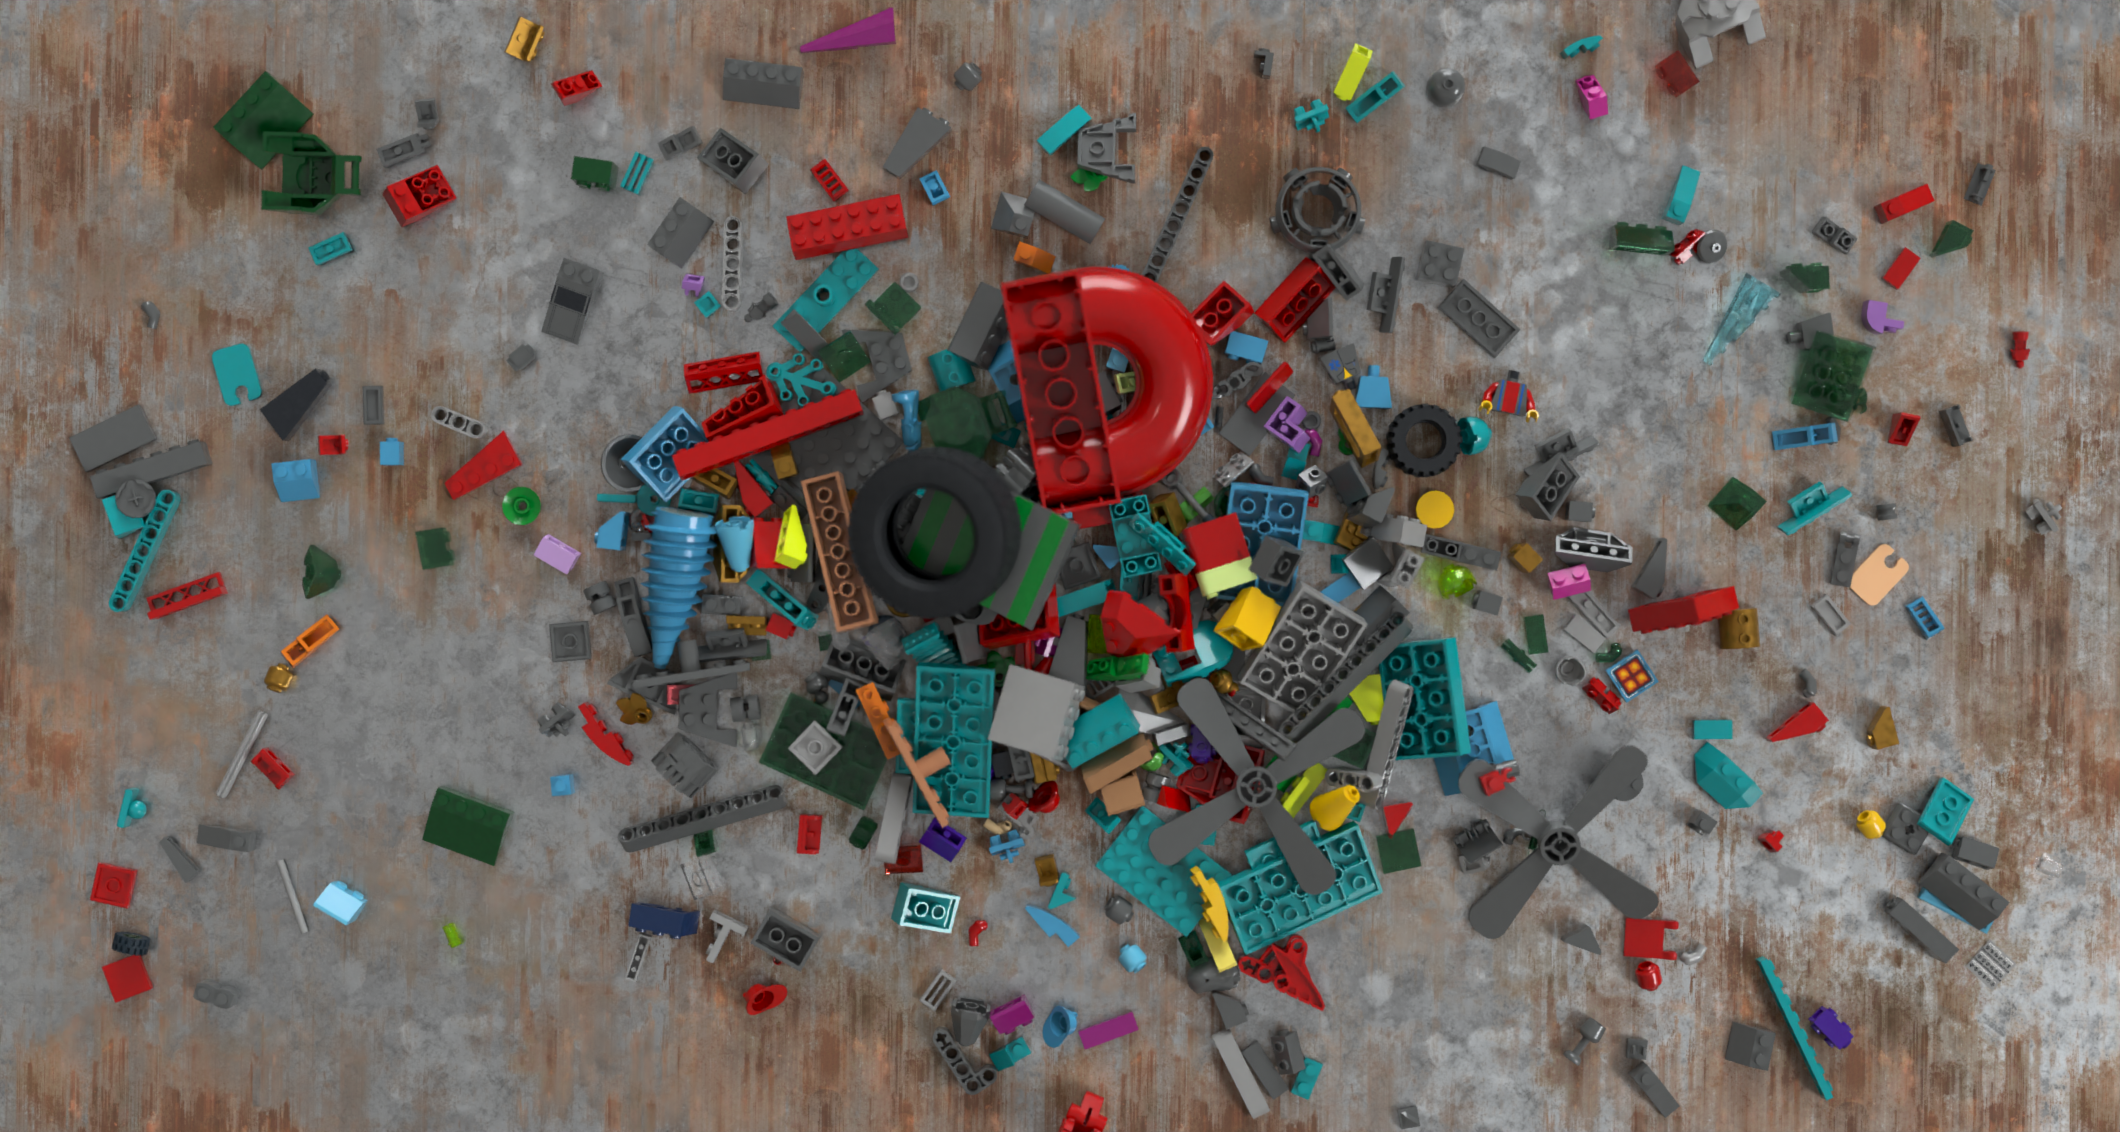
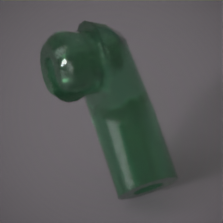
[1595,643,1622,662]

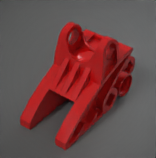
[1237,934,1325,1011]
[1059,1090,1108,1132]

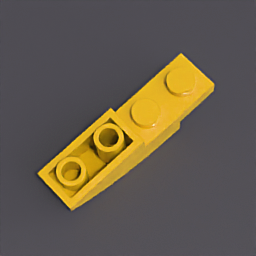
[1190,866,1228,942]

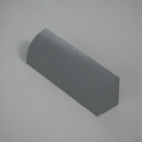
[1024,179,1105,244]

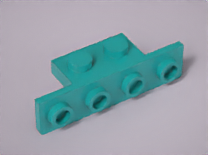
[1777,481,1852,536]
[1128,512,1196,576]

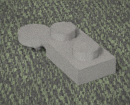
[997,793,1039,840]

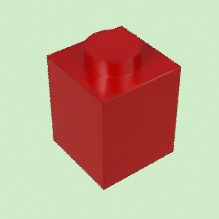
[766,612,797,640]

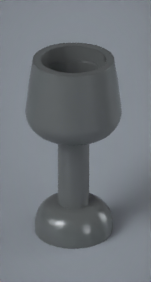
[990,778,1034,801]
[1563,1017,1606,1066]

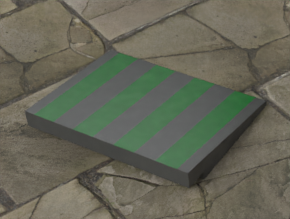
[901,489,1081,630]

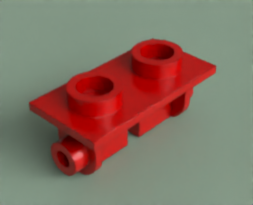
[1667,229,1706,265]
[1582,677,1622,714]

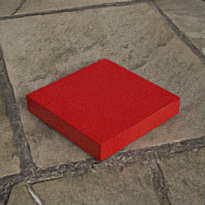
[90,862,138,909]
[102,955,153,1003]

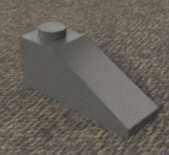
[1312,244,1364,301]
[1631,538,1667,599]
[826,678,864,736]
[197,824,257,852]
[1628,1061,1680,1118]

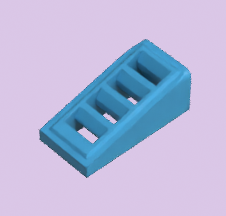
[1906,596,1945,640]

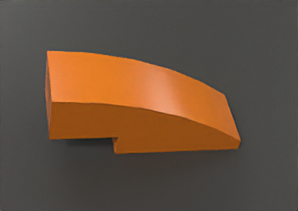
[280,614,339,669]

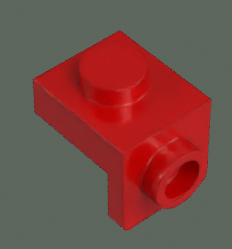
[317,434,348,455]

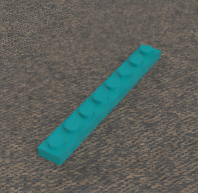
[1755,956,1833,1101]

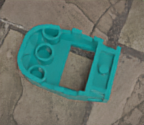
[1152,620,1234,687]

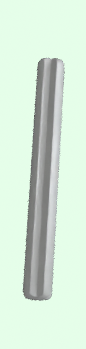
[216,711,268,798]

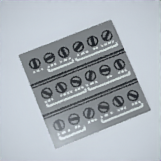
[1966,940,2016,991]

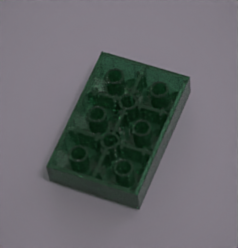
[759,691,887,810]

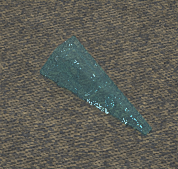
[1703,272,1781,365]

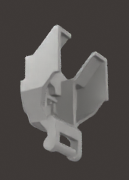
[1675,0,1766,69]

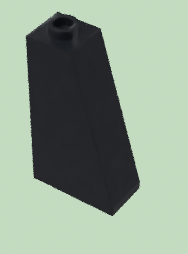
[260,368,332,441]

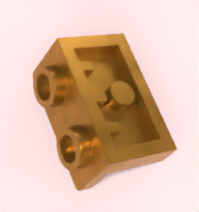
[726,615,767,636]

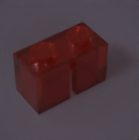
[1655,50,1700,98]

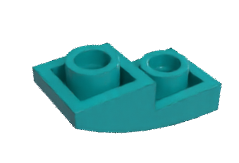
[1560,35,1603,59]

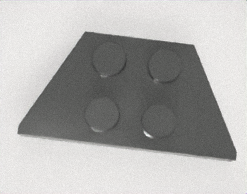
[607,656,676,715]

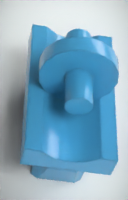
[989,829,1025,863]

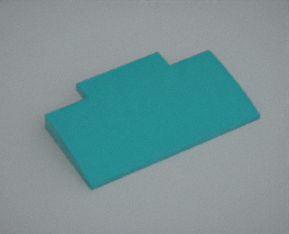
[895,662,995,818]
[1217,820,1383,955]

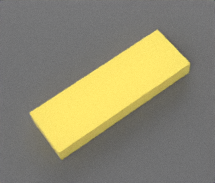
[1198,918,1237,973]

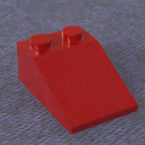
[1191,281,1254,346]

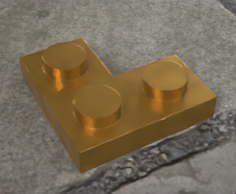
[1334,508,1368,551]
[1149,673,1185,714]

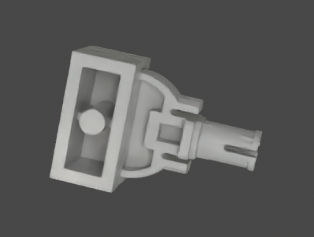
[1115,653,1161,693]

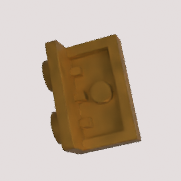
[504,17,545,62]

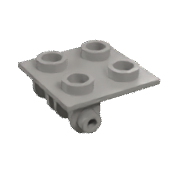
[1212,451,1254,488]

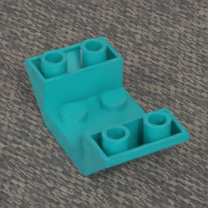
[1109,494,1162,578]

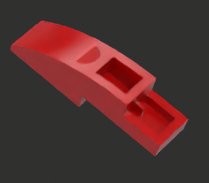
[578,702,634,766]

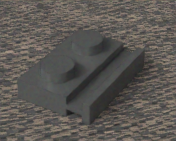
[770,478,808,522]

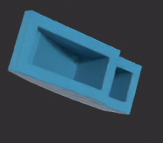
[1772,423,1838,450]
[1025,904,1080,947]

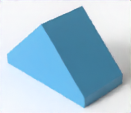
[1093,544,1120,569]

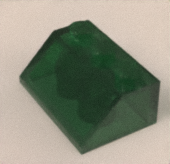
[1609,222,1675,256]

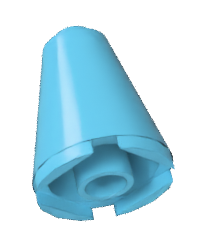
[715,516,754,572]

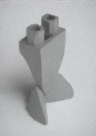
[1375,542,1425,589]

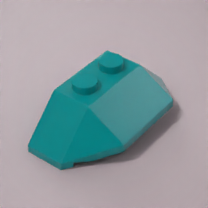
[1694,741,1763,809]

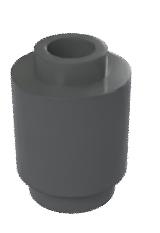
[506,344,536,372]

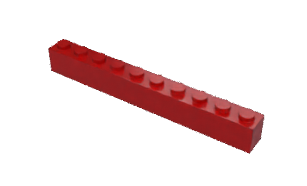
[672,389,864,481]

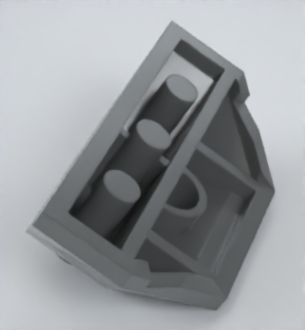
[1555,527,1632,573]

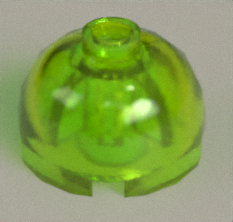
[1437,564,1477,600]

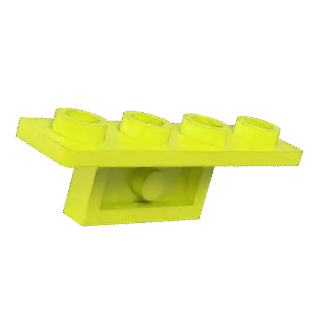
[1279,763,1327,818]

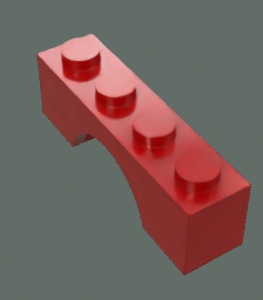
[1158,572,1195,653]

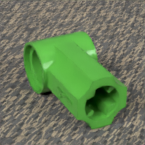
[1180,486,1215,524]

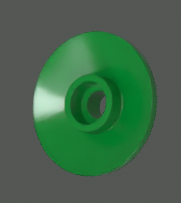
[502,487,541,525]

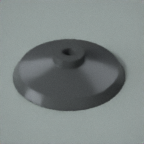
[1697,229,1727,264]

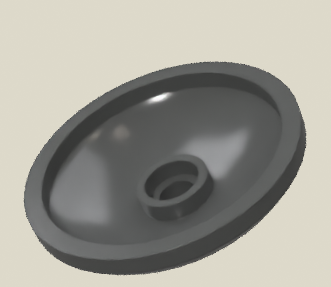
[601,434,644,492]

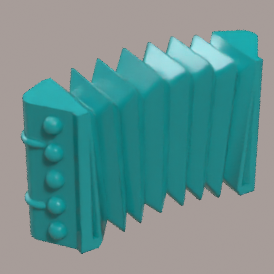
[901,622,967,666]

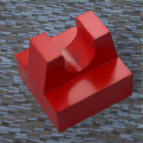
[1002,793,1029,820]
[1757,830,1784,853]

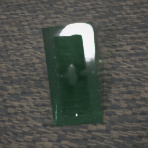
[694,829,719,857]
[1178,930,1209,969]

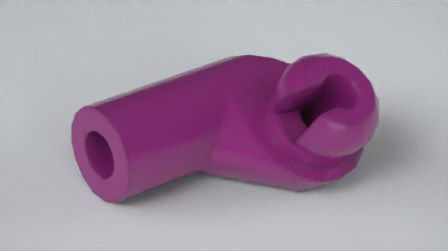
[1305,429,1322,457]

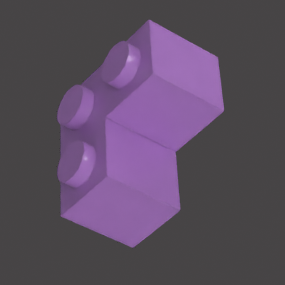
[1264,396,1310,453]

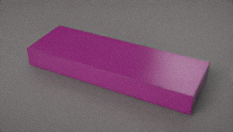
[1078,1011,1139,1050]

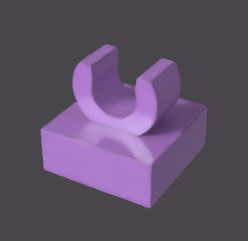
[682,274,705,297]

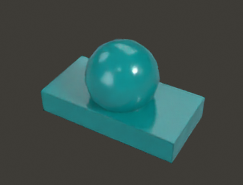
[117,787,147,828]

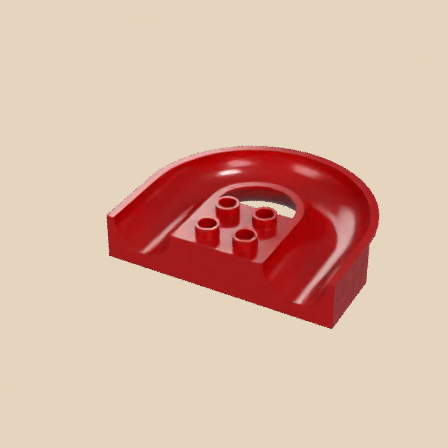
[1000,267,1213,514]

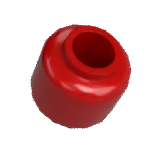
[1635,961,1663,991]

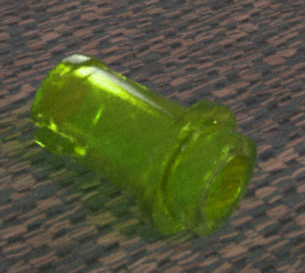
[442,922,462,948]

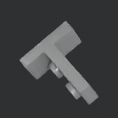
[705,910,749,963]

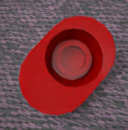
[743,984,788,1015]

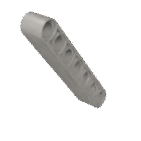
[1359,680,1413,810]

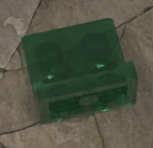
[865,282,921,335]

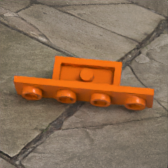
[856,682,900,760]

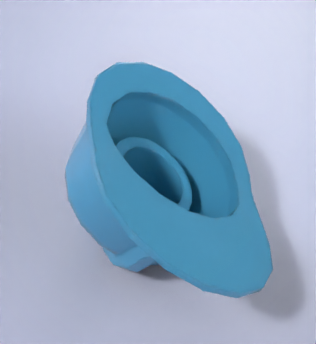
[1042,1006,1078,1048]

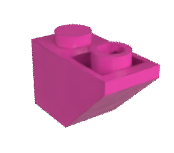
[1575,74,1608,119]

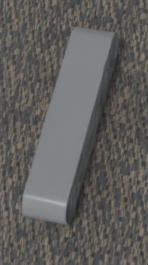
[722,216,743,312]
[875,772,913,864]
[1211,1028,1270,1120]

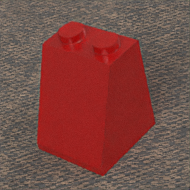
[748,518,791,568]

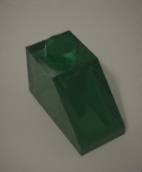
[1929,220,1974,258]

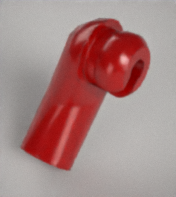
[968,920,988,946]

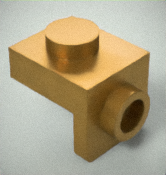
[1035,854,1059,887]

